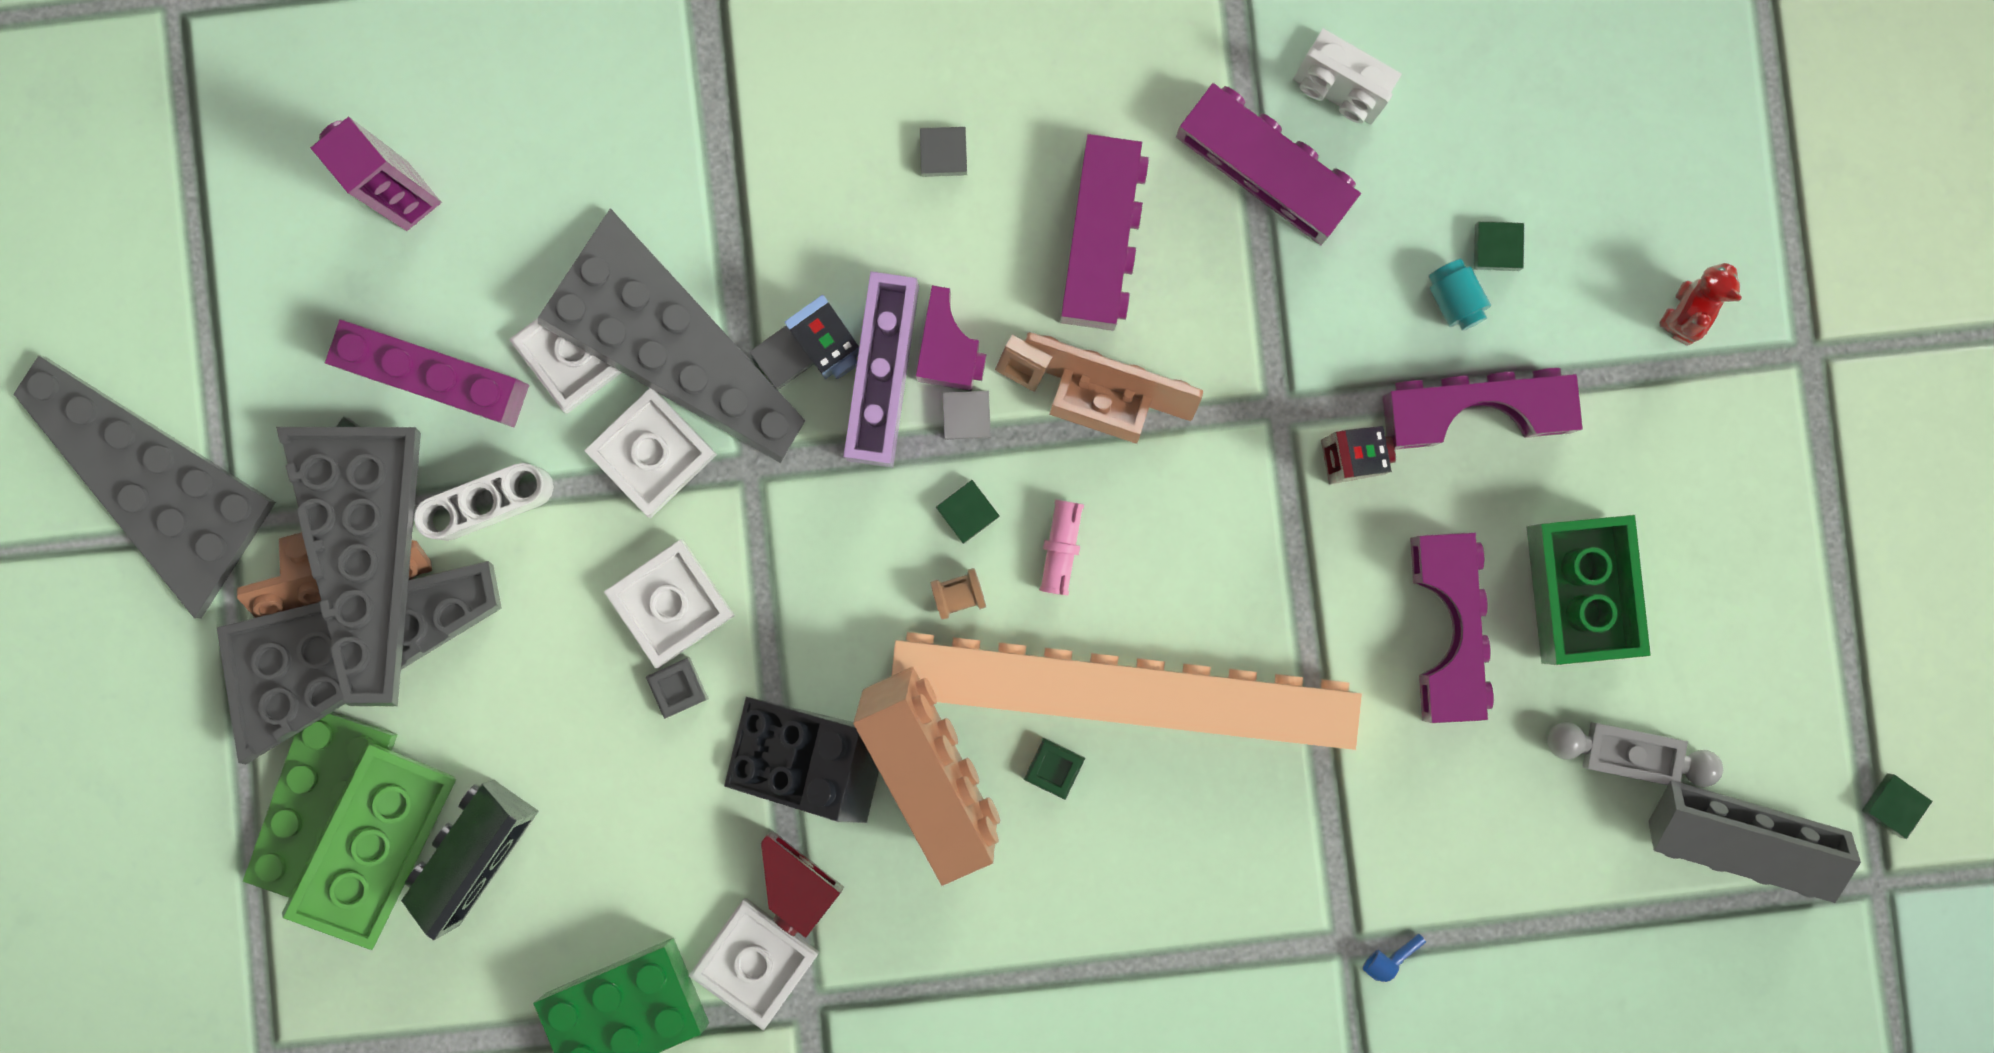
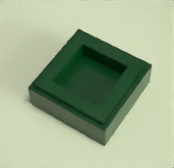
[1474,222,1524,271]
[936,480,1000,544]
[1024,737,1085,800]
[1862,773,1933,839]

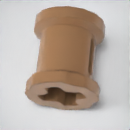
[930,568,986,620]

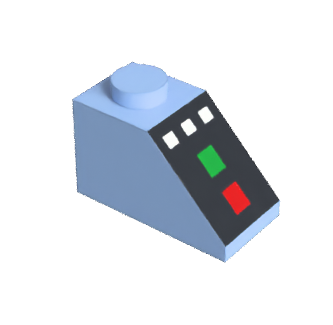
[785,295,859,379]

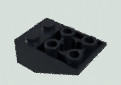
[724,697,879,823]

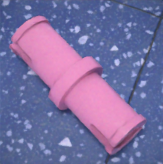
[1039,500,1084,596]

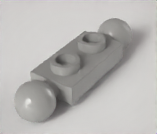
[1547,722,1723,787]

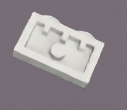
[1293,28,1402,125]

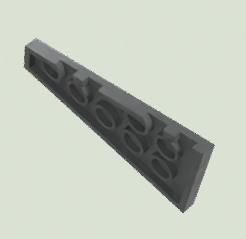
[538,208,805,463]
[14,355,276,618]
[276,427,421,706]
[217,561,502,765]

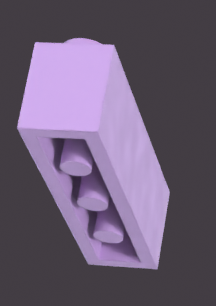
[844,271,919,468]

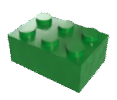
[1526,515,1651,665]
[533,937,709,1053]

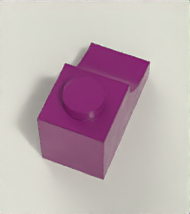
[916,285,987,391]

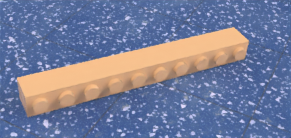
[891,632,1362,750]

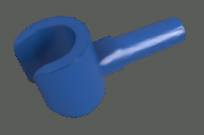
[1362,934,1426,982]

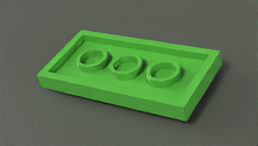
[242,712,398,898]
[282,741,456,950]

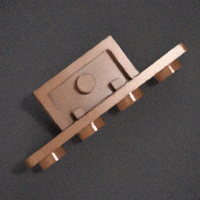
[1025,332,1203,444]
[237,532,432,618]

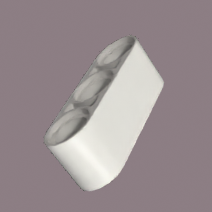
[414,463,554,541]

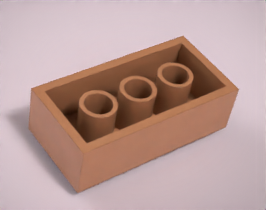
[853,667,1000,886]

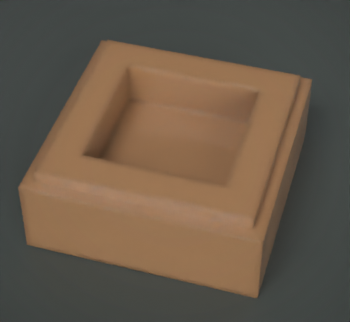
[995,334,1053,392]

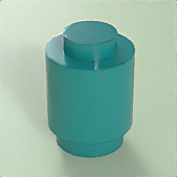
[1428,259,1491,331]

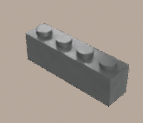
[1648,780,1861,903]

